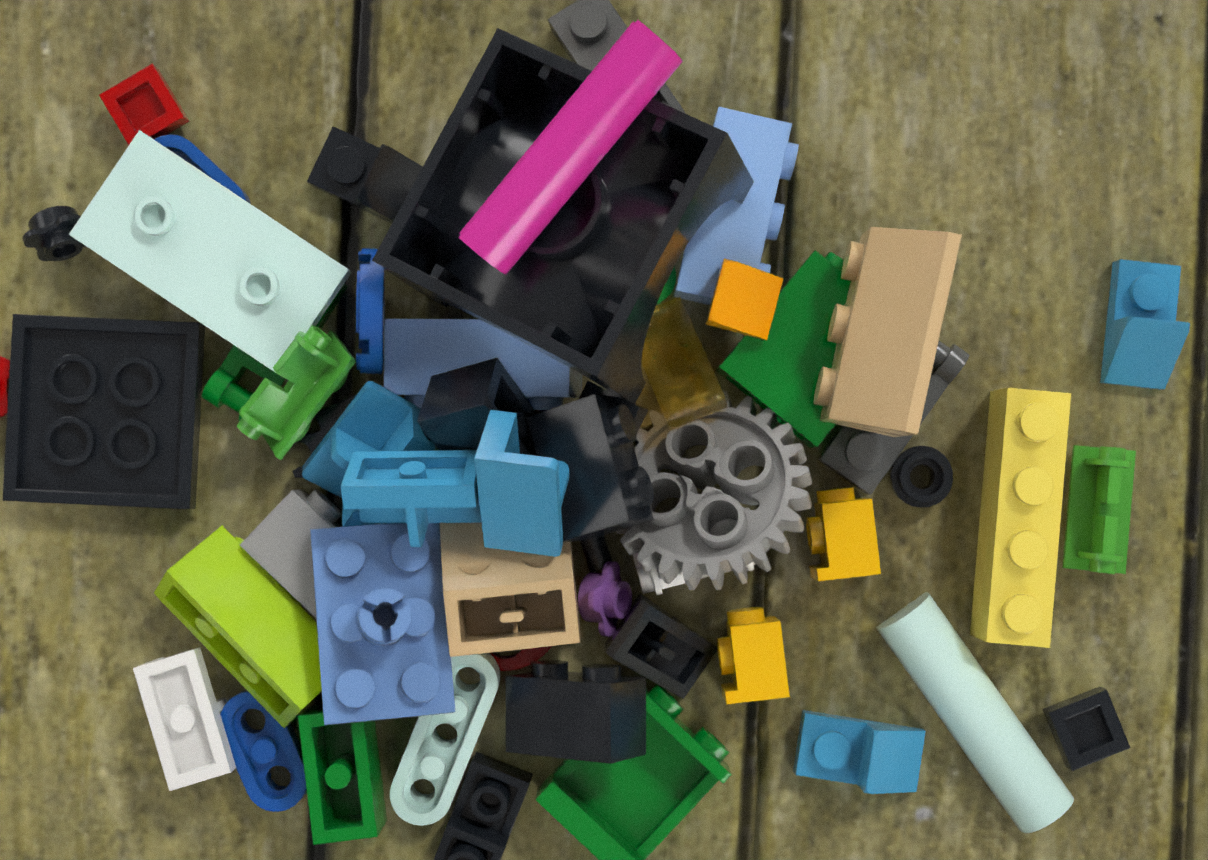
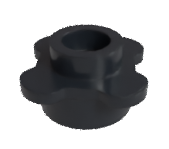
[22,206,86,261]

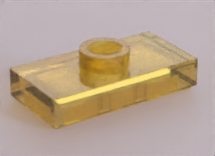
[641,297,727,431]

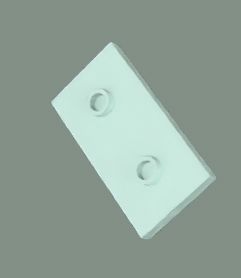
[69,130,352,373]

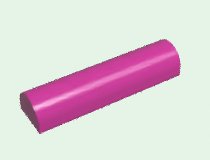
[459,20,683,275]

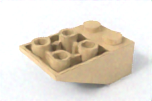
[440,523,581,657]

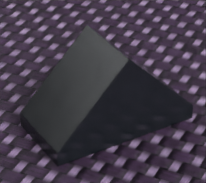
[605,593,717,699]

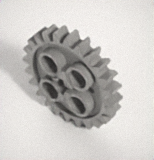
[616,391,813,590]

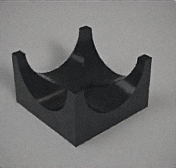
[372,28,754,404]

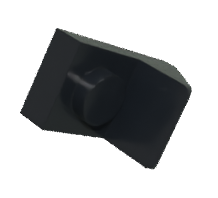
[307,126,423,223]

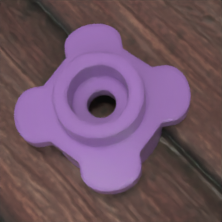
[578,561,632,637]

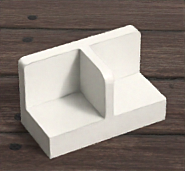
[133,647,236,791]

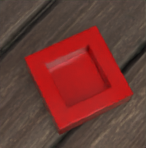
[99,64,190,145]

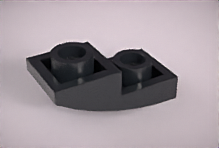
[434,751,533,860]

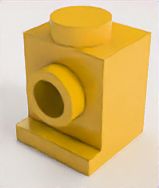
[806,487,881,581]
[717,607,790,704]

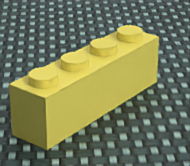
[970,388,1071,648]

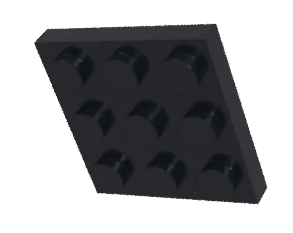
[3,314,205,509]

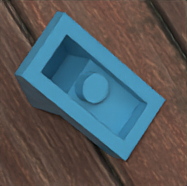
[1100,259,1190,390]
[793,710,926,794]

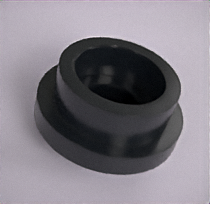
[890,446,953,508]

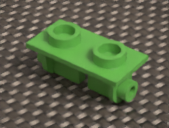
[237,325,356,460]
[1062,445,1136,574]

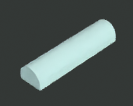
[876,592,1074,833]

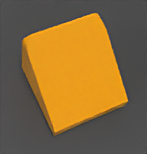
[705,258,784,340]

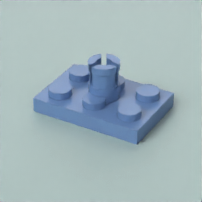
[310,523,456,726]

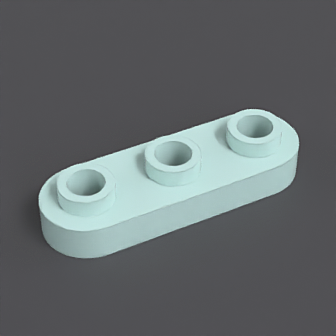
[390,653,500,826]

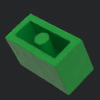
[298,704,387,845]

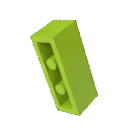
[154,525,322,728]

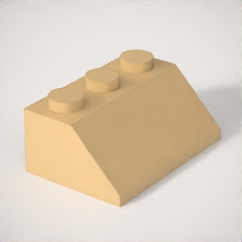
[814,227,962,437]

